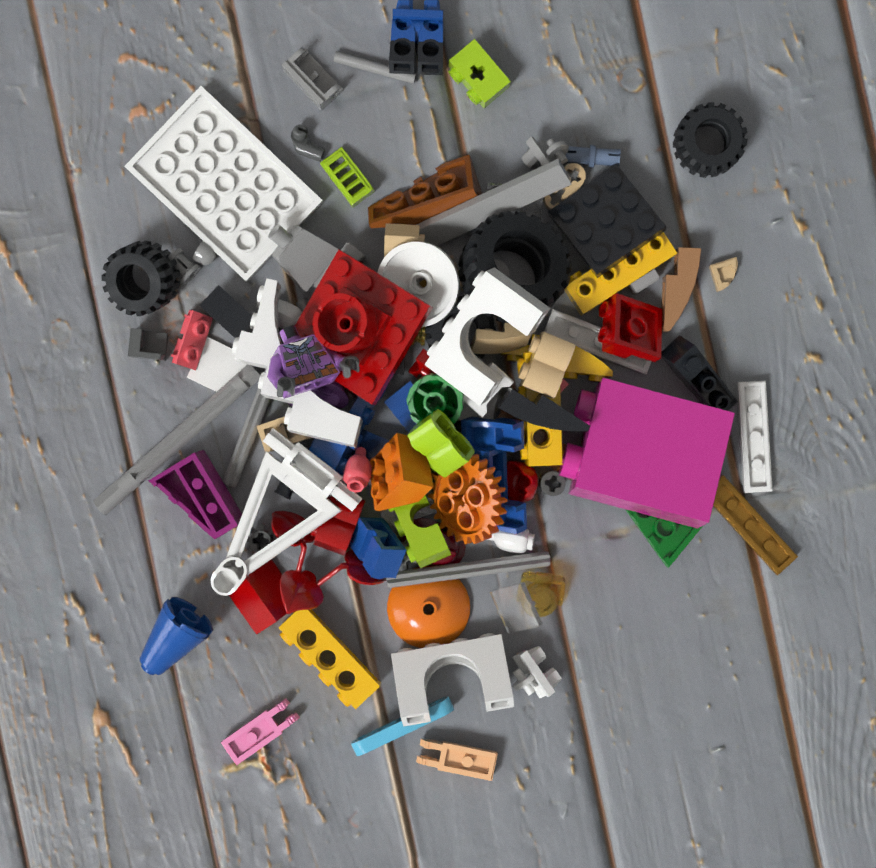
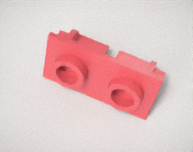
[171,310,213,370]

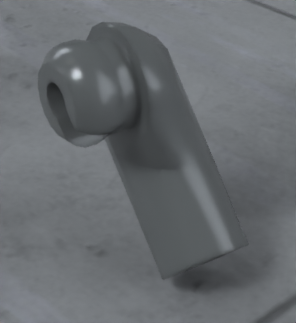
[291,125,325,162]

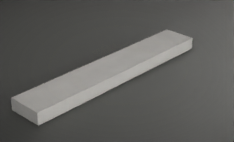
[416,159,571,246]

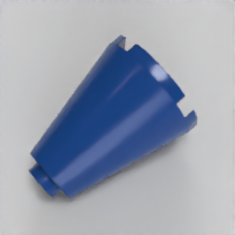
[140,597,213,675]

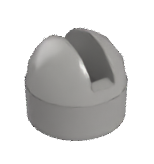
[192,241,217,265]

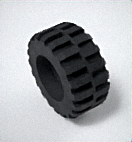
[458,211,572,323]

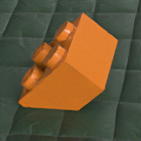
[370,433,433,511]

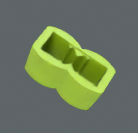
[407,409,475,478]

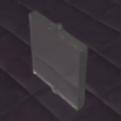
[490,582,543,634]

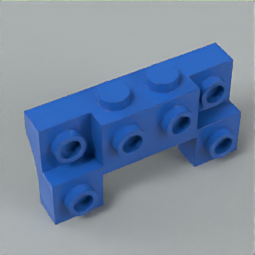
[461,416,527,534]

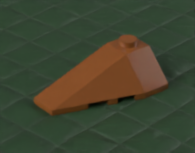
[368,155,482,229]

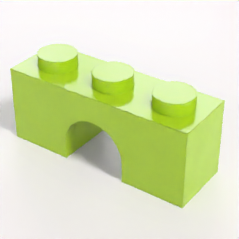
[389,495,451,568]

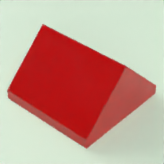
[229,559,287,635]

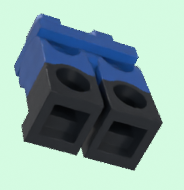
[389,0,443,75]

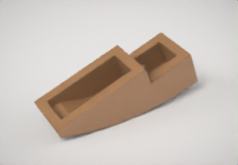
[661,247,701,333]

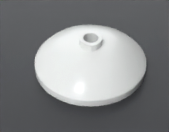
[378,241,460,327]

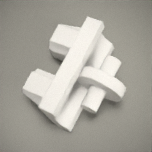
[512,646,562,698]

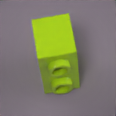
[448,39,511,108]

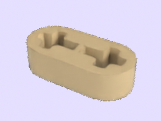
[543,163,586,210]

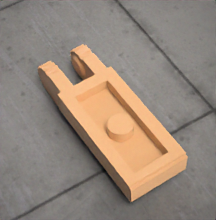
[416,738,498,781]

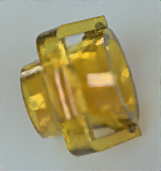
[518,572,565,617]

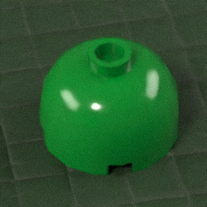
[406,373,465,424]

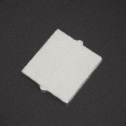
[187,337,247,392]

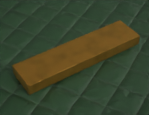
[713,475,798,575]

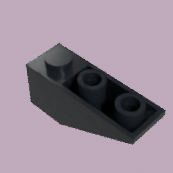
[661,335,738,411]

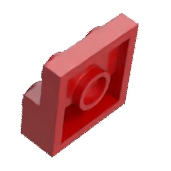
[598,293,662,362]

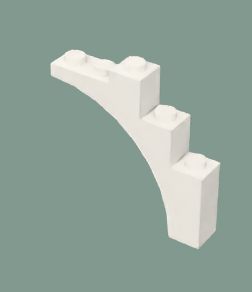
[232,278,363,448]

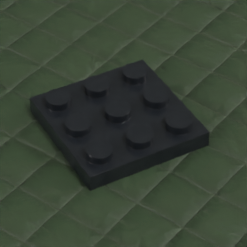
[548,164,666,278]

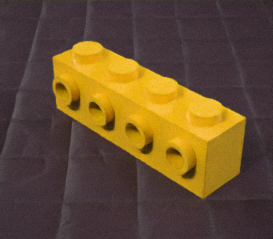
[564,232,677,316]

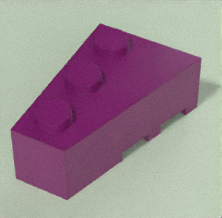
[148,450,242,540]

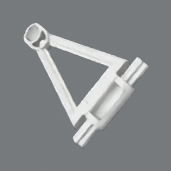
[211,428,363,596]

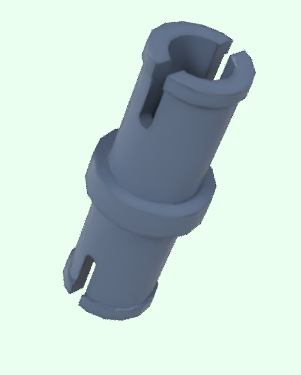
[565,145,621,168]

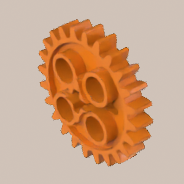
[428,454,508,544]

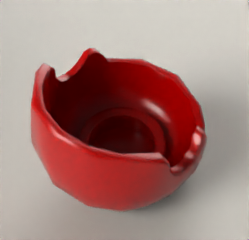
[507,460,538,503]

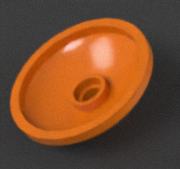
[387,565,470,648]

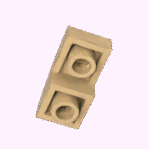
[471,323,531,354]

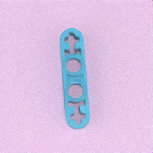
[351,696,454,756]

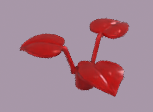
[271,511,386,614]

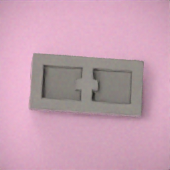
[281,47,343,111]

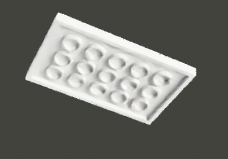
[124,86,323,282]

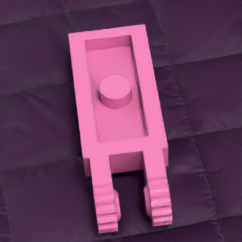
[221,698,300,765]

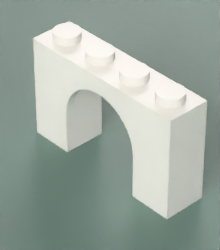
[425,267,550,406]
[391,633,514,727]

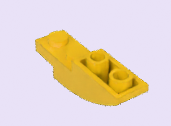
[501,334,613,382]

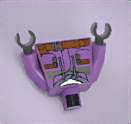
[267,325,360,399]

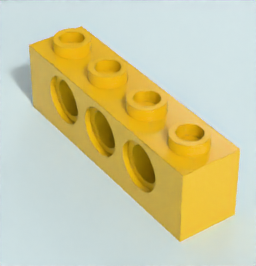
[517,352,562,466]
[278,609,381,709]

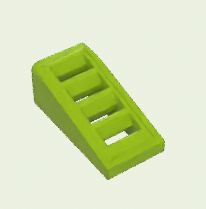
[320,147,375,208]

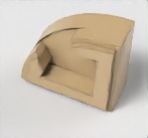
[709,257,738,292]

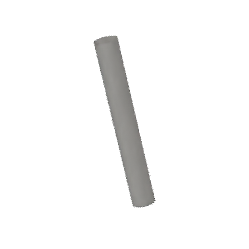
[334,51,417,84]

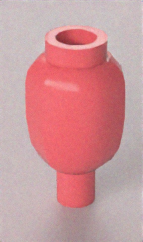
[343,447,372,493]

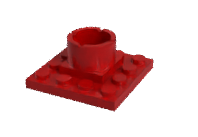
[295,250,433,405]

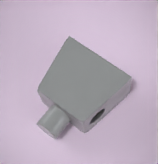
[268,224,339,292]

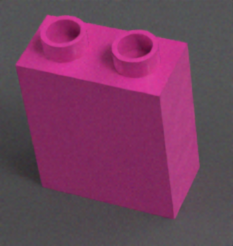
[559,378,735,529]

